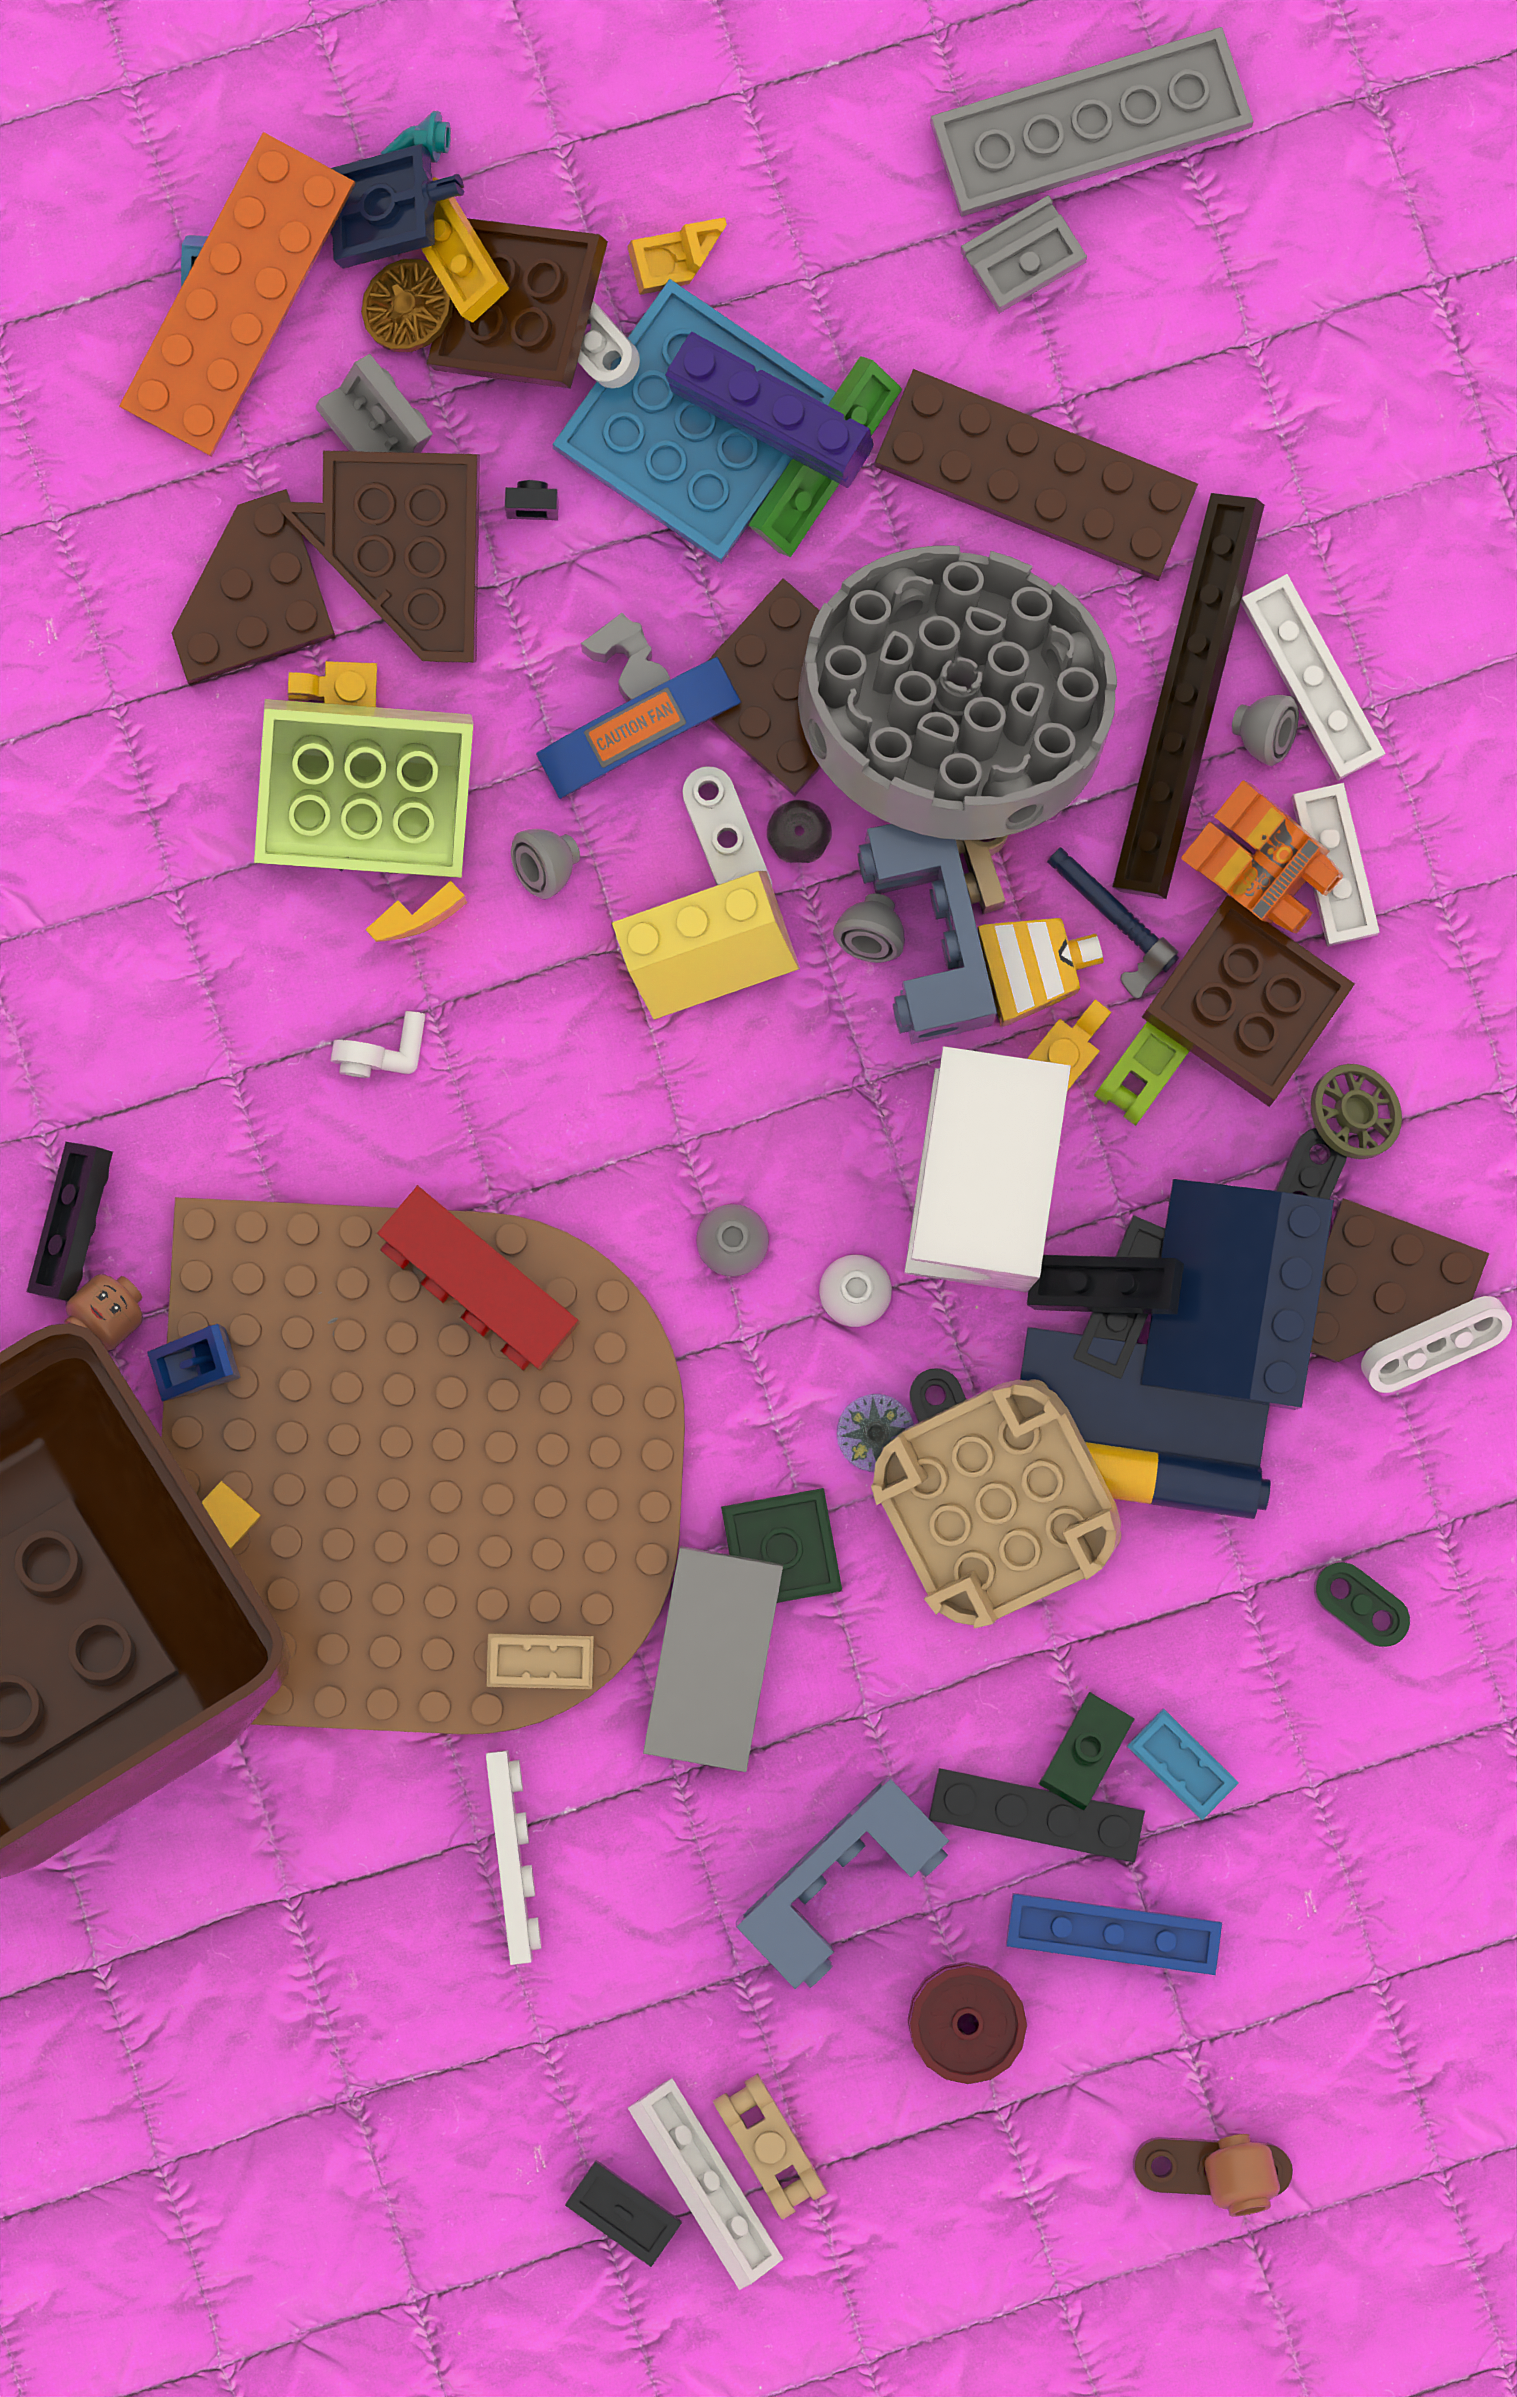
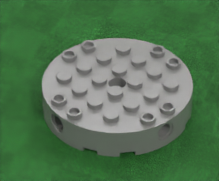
[798,545,1117,840]

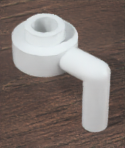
[330,1011,426,1078]

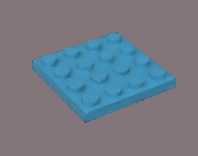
[552,279,836,564]

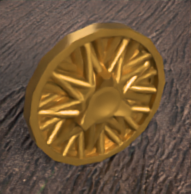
[361,259,453,352]

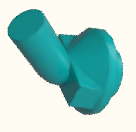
[381,111,451,163]

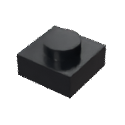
[505,480,559,520]

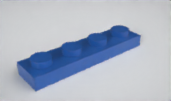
[1006,1893,1222,1975]

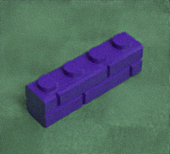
[665,332,874,488]

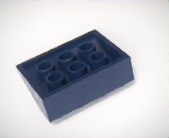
[1140,1179,1334,1410]

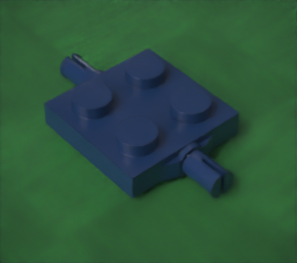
[330,144,464,269]

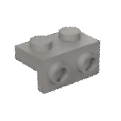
[316,354,433,453]

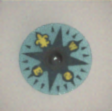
[837,1394,914,1472]

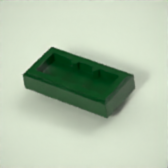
[1038,1692,1135,1811]

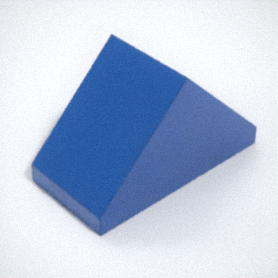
[147,1324,241,1402]

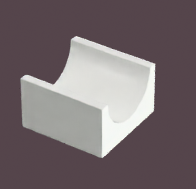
[904,1046,1071,1292]

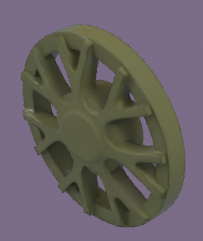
[1311,1064,1402,1159]

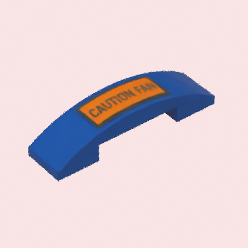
[536,657,742,799]

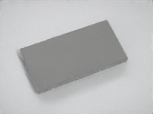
[643,1546,784,1772]

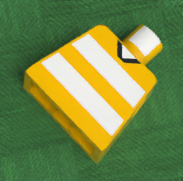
[977,918,1104,1027]

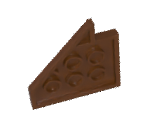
[279,451,480,663]

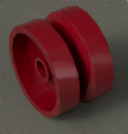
[907,1962,1027,2084]

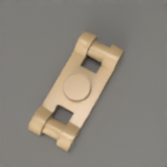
[713,2074,828,2220]

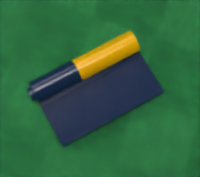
[1020,1327,1271,1519]

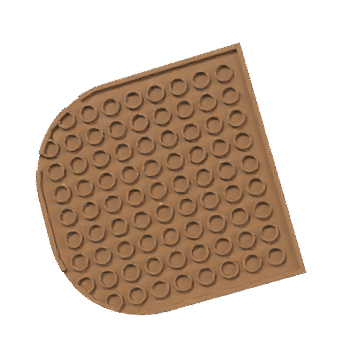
[161,1197,685,1734]

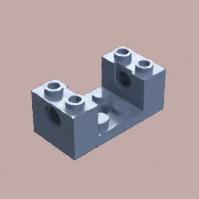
[857,824,997,1044]
[736,1776,949,1989]

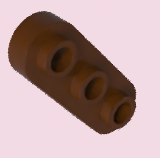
[1133,2137,1293,2196]

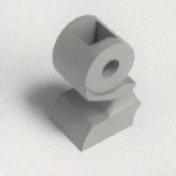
[581,613,670,702]

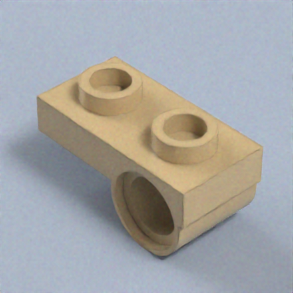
[956,835,1008,914]

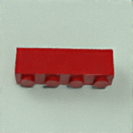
[377,1185,580,1371]

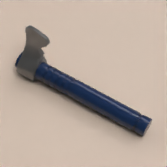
[1047,847,1179,999]

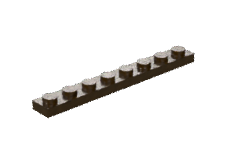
[1112,493,1265,899]

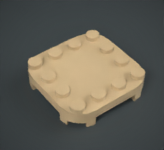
[871,1379,1121,1628]

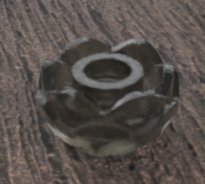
[767,800,832,863]

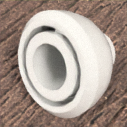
[819,1255,892,1327]

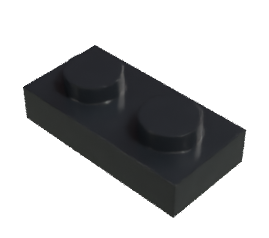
[565,2160,682,2267]

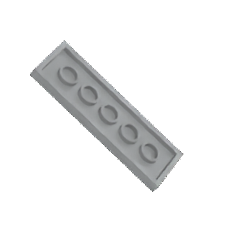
[930,27,1254,217]

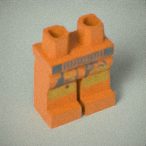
[1181,780,1343,934]

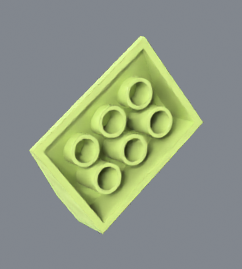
[254,699,473,878]

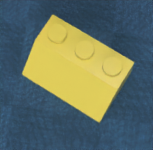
[612,871,800,1019]

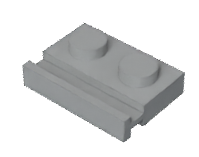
[961,195,1087,313]

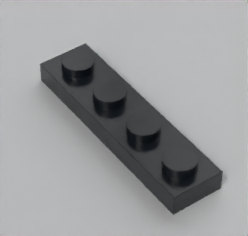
[928,1768,1145,1863]

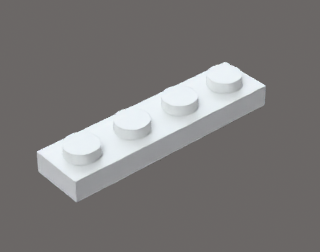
[1240,574,1386,781]
[486,1750,542,1965]
[628,2078,783,2290]

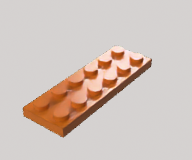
[119,132,356,457]

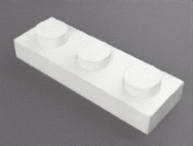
[1291,783,1380,947]

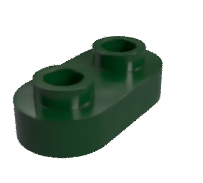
[1314,1562,1410,1647]

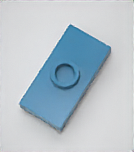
[1126,1709,1239,1820]

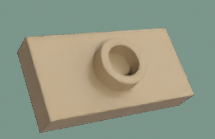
[486,1634,594,1689]

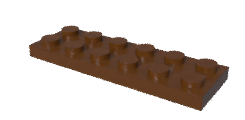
[874,369,1198,581]

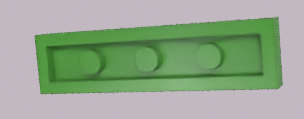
[748,356,902,557]

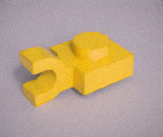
[288,661,377,707]
[1027,999,1111,1091]

